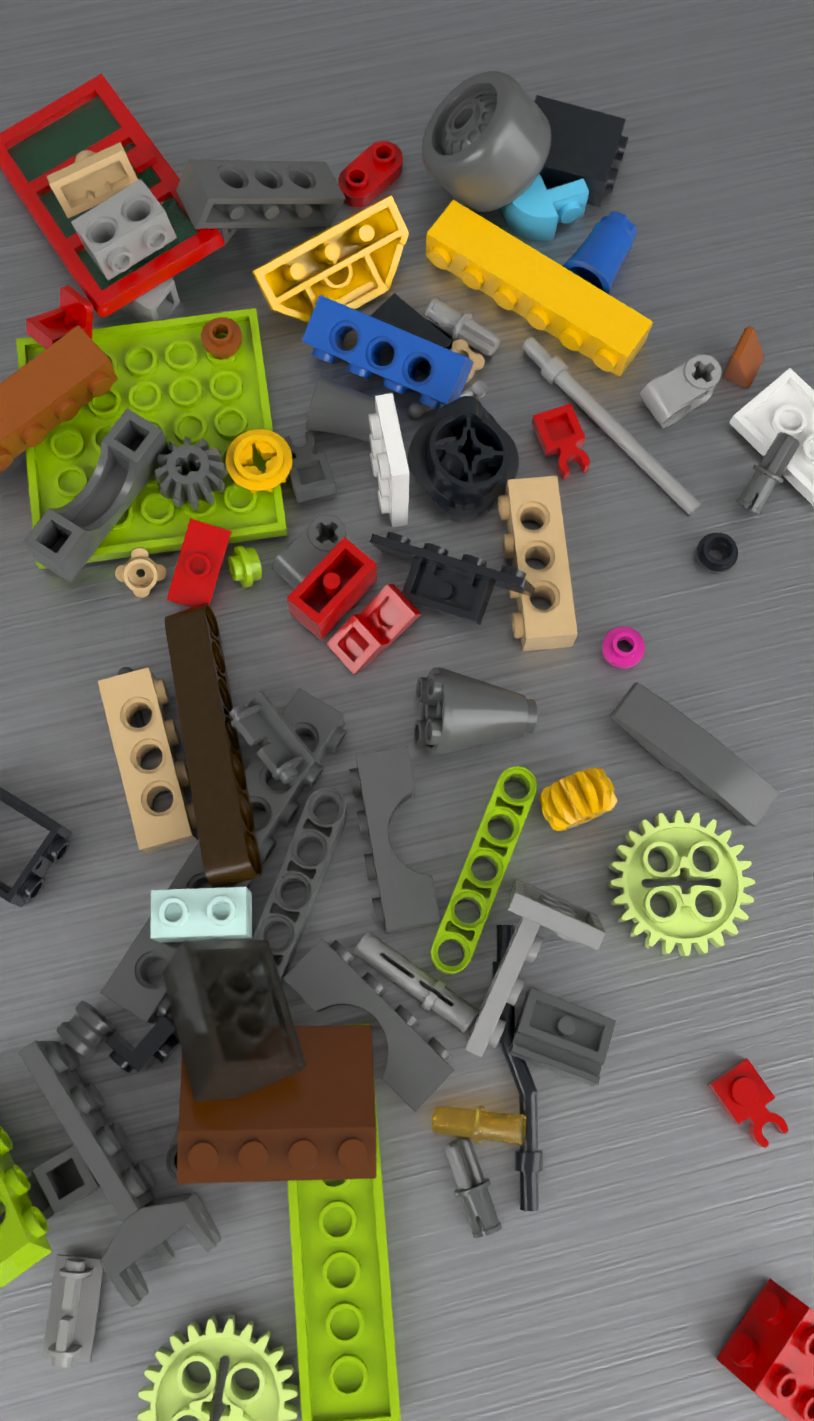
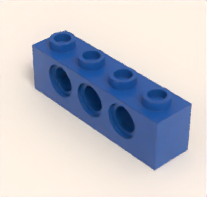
[301,295,474,410]

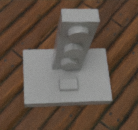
[465,878,606,1057]

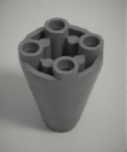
[414,667,537,755]

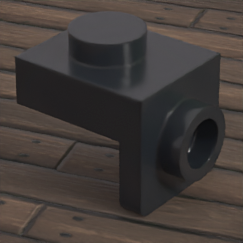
[105,1016,183,1073]

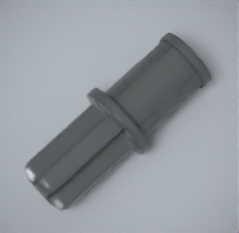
[736,432,800,515]
[445,1138,502,1238]

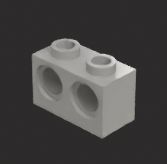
[71,179,177,281]

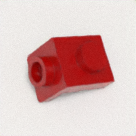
[26,285,94,349]

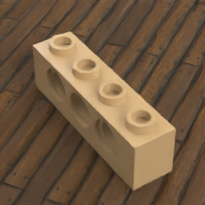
[498,476,578,651]
[97,667,198,854]

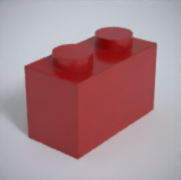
[287,537,377,641]

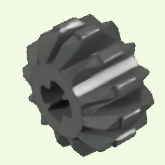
[154,436,228,511]

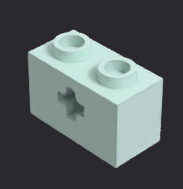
[150,887,252,943]

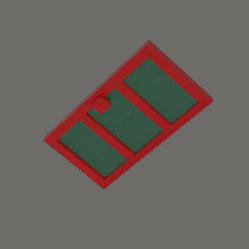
[0,73,225,317]

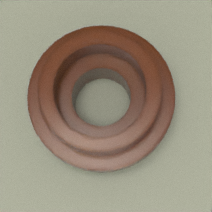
[201,317,242,359]

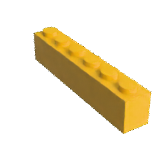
[425,200,653,377]

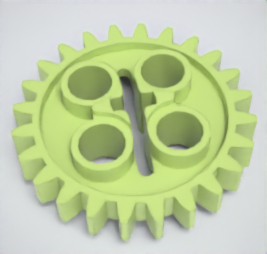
[607,811,755,957]
[137,1315,299,1421]

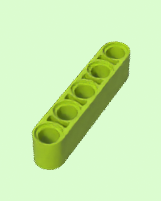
[430,766,537,976]

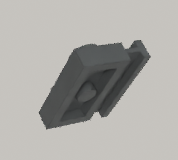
[508,988,616,1087]

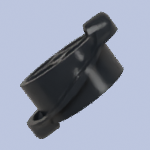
[408,396,519,522]

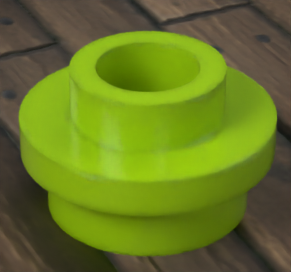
[228,545,262,588]

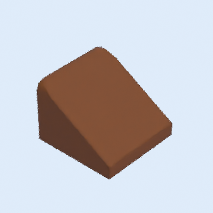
[722,326,764,388]

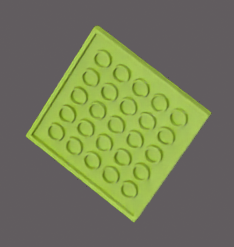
[16,308,288,569]

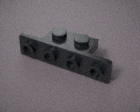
[370,532,535,625]

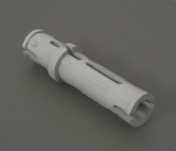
[353,931,480,1034]

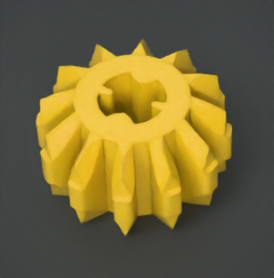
[538,767,617,831]

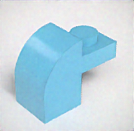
[499,174,589,241]

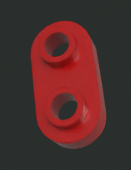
[338,141,403,208]

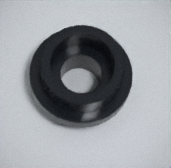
[696,533,738,574]

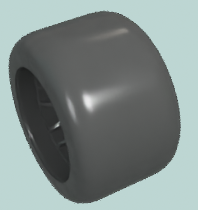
[422,71,552,212]

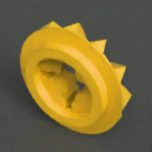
[226,429,293,494]

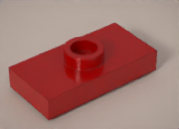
[166,518,232,608]

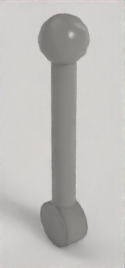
[408,380,487,419]

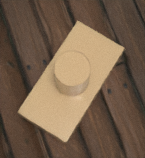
[47,142,138,218]

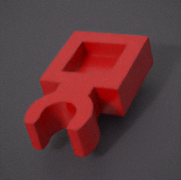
[531,403,590,480]
[707,1058,789,1148]

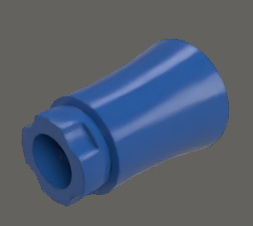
[562,211,637,294]

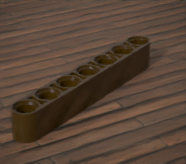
[164,603,262,888]

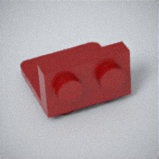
[716,1278,814,1421]

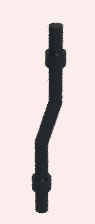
[492,925,543,1211]

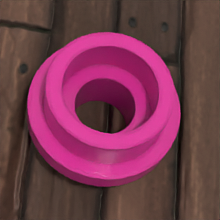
[602,627,645,669]

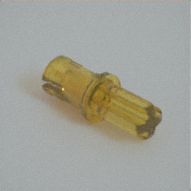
[432,1105,526,1146]

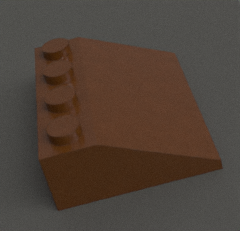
[177,1025,376,1184]

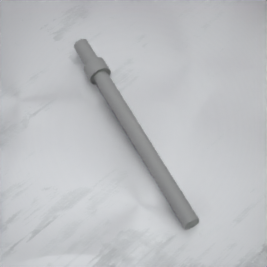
[521,337,701,516]

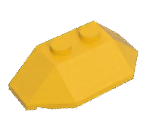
[252,195,409,323]

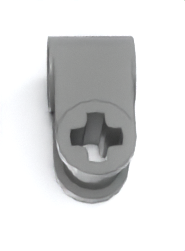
[639,355,721,428]

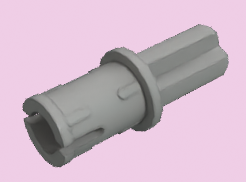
[424,297,501,356]

